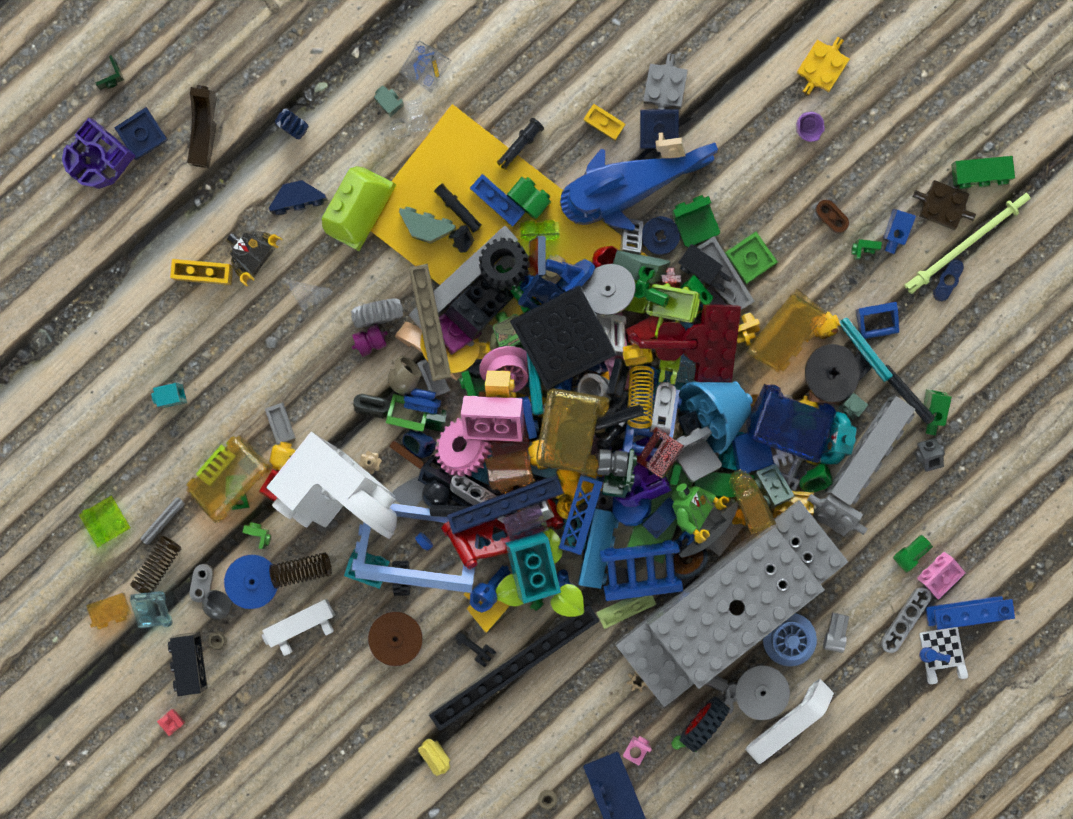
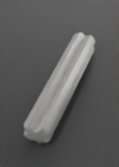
[140,497,185,545]

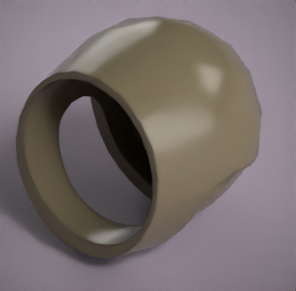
[388,356,422,394]

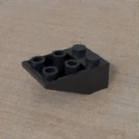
[445,275,514,340]

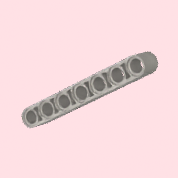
[408,226,518,330]

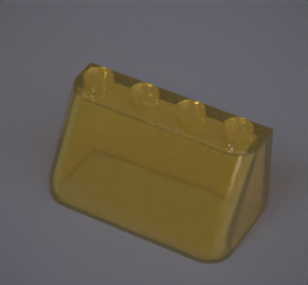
[746,288,827,372]

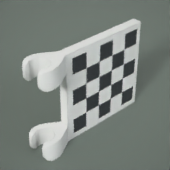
[919,627,968,684]

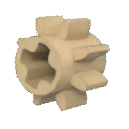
[627,669,649,692]

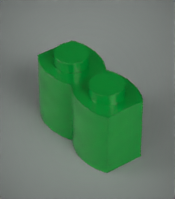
[507,177,551,220]

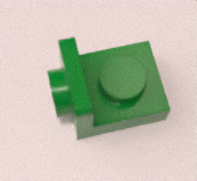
[851,239,882,260]

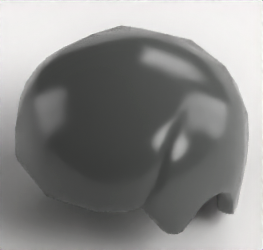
[202,590,233,620]

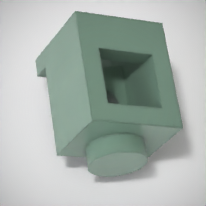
[374,85,404,117]
[838,393,868,420]

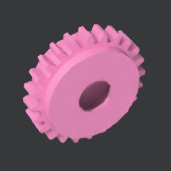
[435,418,493,477]

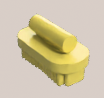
[418,739,450,776]

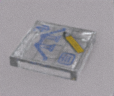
[399,40,451,93]

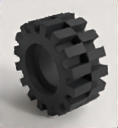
[392,560,410,596]

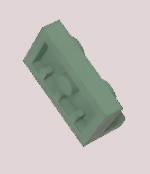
[753,463,794,511]

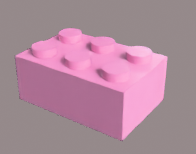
[461,396,525,442]

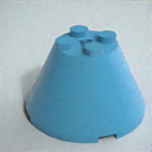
[679,381,753,454]

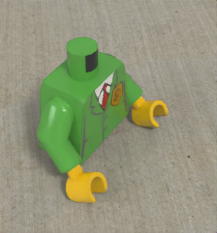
[673,483,729,543]

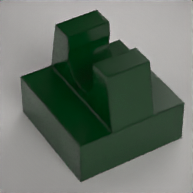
[425,410,446,432]

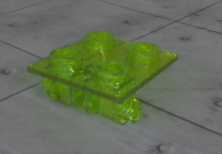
[520,220,560,241]
[79,495,131,548]

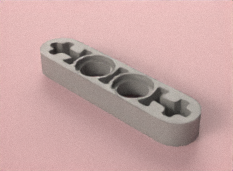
[450,475,518,524]
[881,587,931,653]

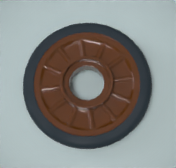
[673,548,708,579]

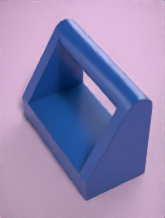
[855,302,899,339]

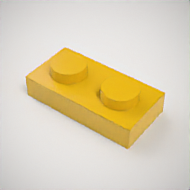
[583,104,626,141]

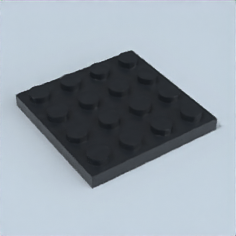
[510,285,617,389]

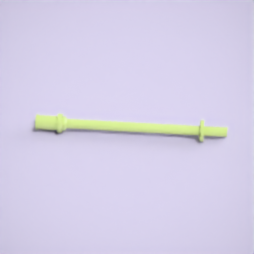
[904,193,1031,294]

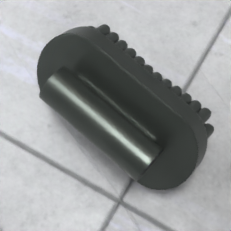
[353,393,390,419]

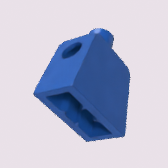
[883,209,916,254]

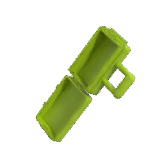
[624,280,701,338]

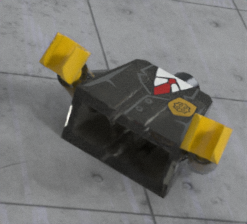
[226,231,283,287]

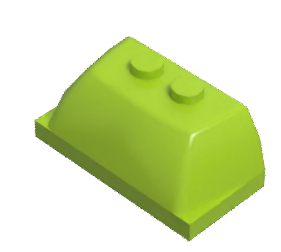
[321,166,396,251]

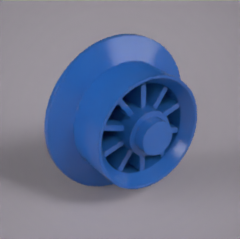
[224,555,278,609]

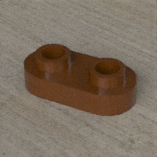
[815,200,849,233]

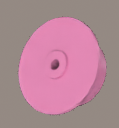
[479,346,529,392]

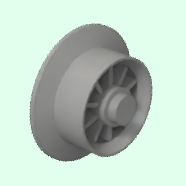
[582,264,635,315]
[735,665,790,720]

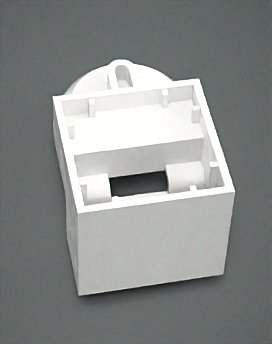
[267,432,397,539]

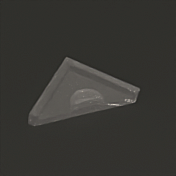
[285,279,334,311]

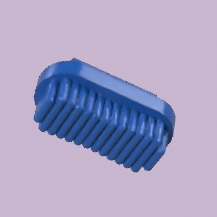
[404,388,441,414]

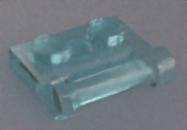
[130,591,173,628]

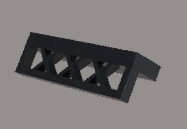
[418,455,489,506]

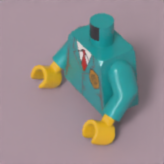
[806,406,856,465]

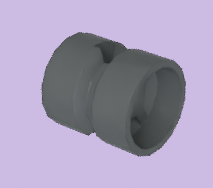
[597,449,628,477]

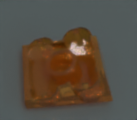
[484,450,534,494]

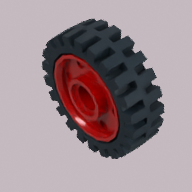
[679,696,730,752]

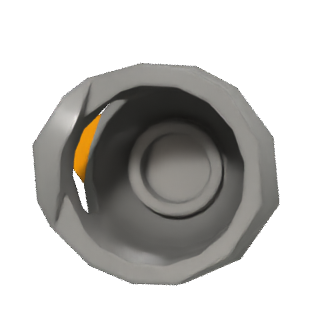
[577,371,612,407]

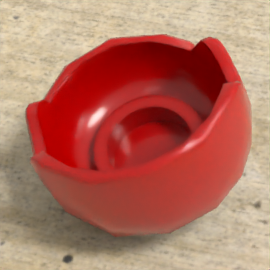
[592,246,617,269]

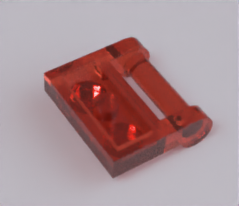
[636,427,685,479]

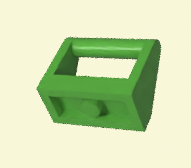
[386,394,427,432]

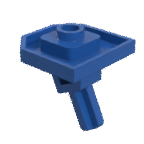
[546,259,595,292]

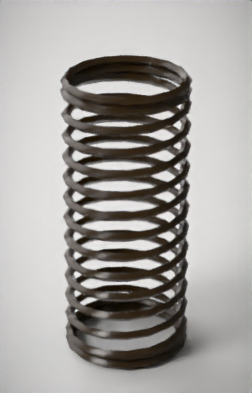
[130,536,182,597]
[269,552,332,589]

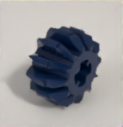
[275,109,309,139]

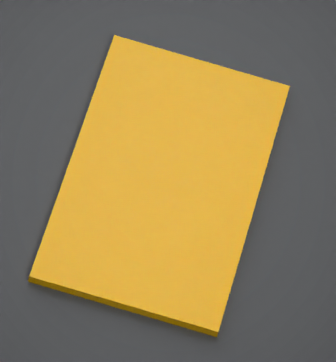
[371,104,647,351]

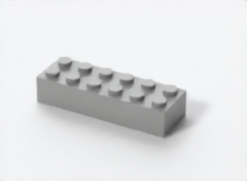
[825,396,915,506]

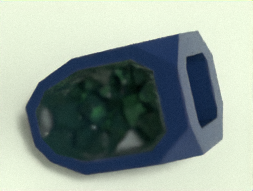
[402,430,437,459]

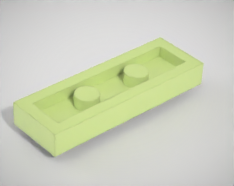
[597,595,656,629]

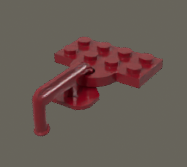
[628,304,741,382]

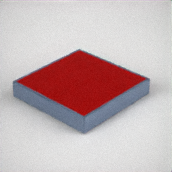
[529,236,546,277]

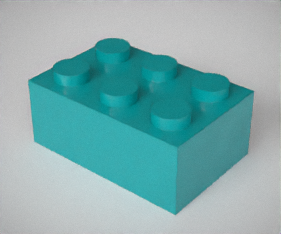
[505,532,561,604]

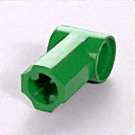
[893,535,933,573]

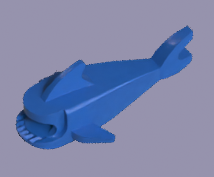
[560,143,718,231]

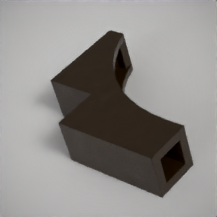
[187,85,217,169]

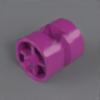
[352,324,388,357]

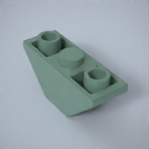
[399,206,456,244]
[613,250,670,283]

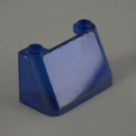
[746,384,836,463]

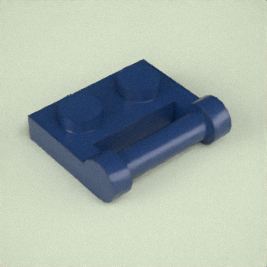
[518,274,564,310]

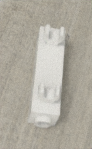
[262,598,335,656]

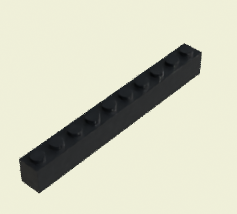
[429,603,600,731]

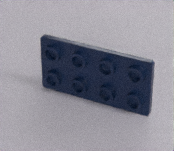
[583,751,646,819]

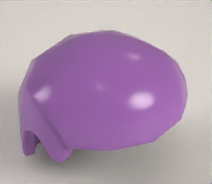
[796,111,825,142]

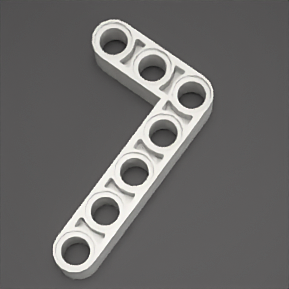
[745,679,834,764]

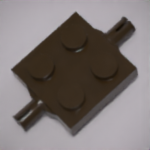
[912,180,976,230]

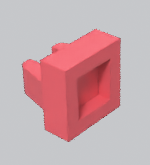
[157,709,185,736]

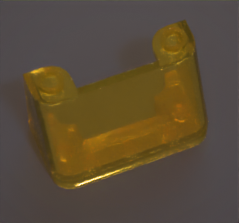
[536,388,609,476]
[186,435,273,524]

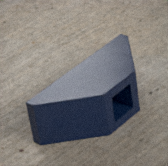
[269,180,328,216]

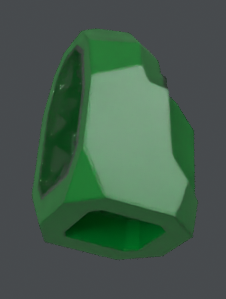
[799,464,833,493]

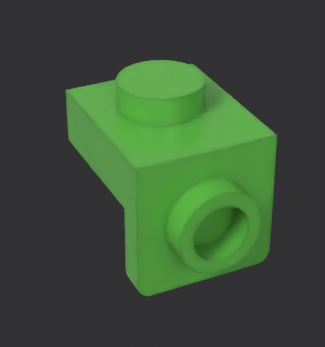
[242,522,271,549]

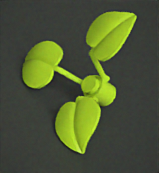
[495,528,584,617]

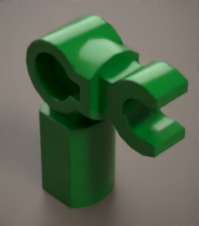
[634,266,670,307]

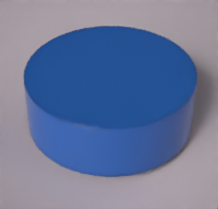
[415,532,434,551]

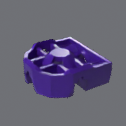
[62,118,136,189]
[602,437,672,507]

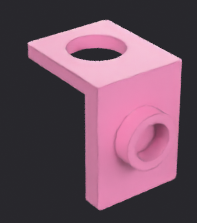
[623,736,652,765]

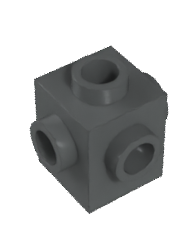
[915,438,945,472]

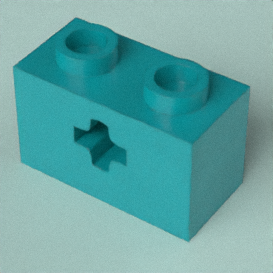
[151,383,187,408]

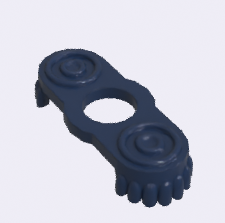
[932,259,964,302]

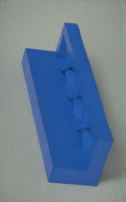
[559,474,604,555]

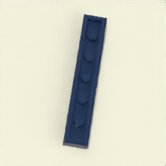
[447,475,564,534]

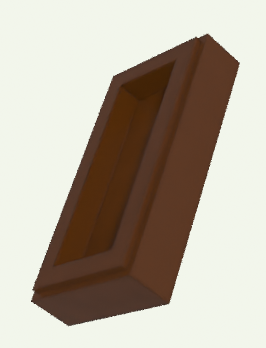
[389,441,425,469]

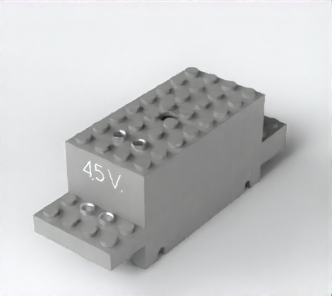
[615,500,848,707]

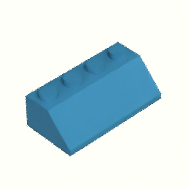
[578,508,619,589]

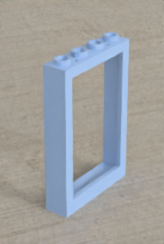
[352,504,480,593]

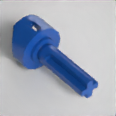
[470,565,511,613]

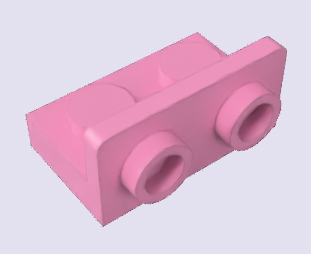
[917,552,965,600]

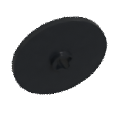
[805,344,860,402]

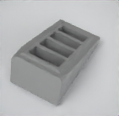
[620,218,643,255]

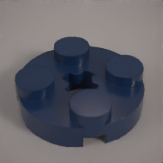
[642,216,680,255]

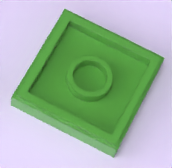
[725,232,778,284]

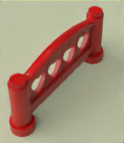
[441,480,565,569]

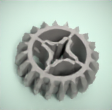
[351,298,403,328]

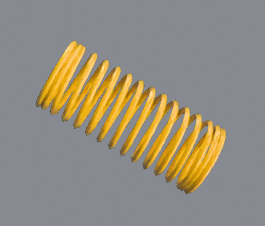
[627,366,654,429]

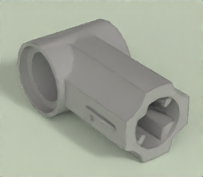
[823,613,849,653]

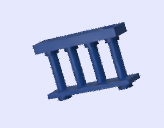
[622,382,682,467]
[600,540,683,601]
[925,596,1015,630]

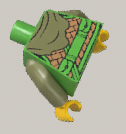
[490,311,525,351]

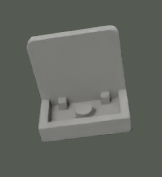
[672,426,722,482]

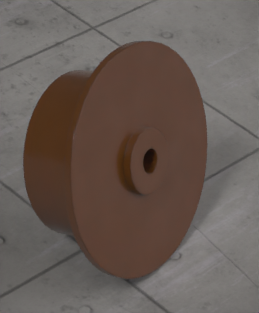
[368,612,423,666]

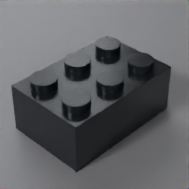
[168,632,208,697]

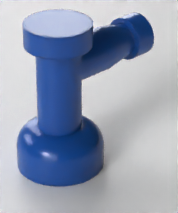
[919,647,951,663]

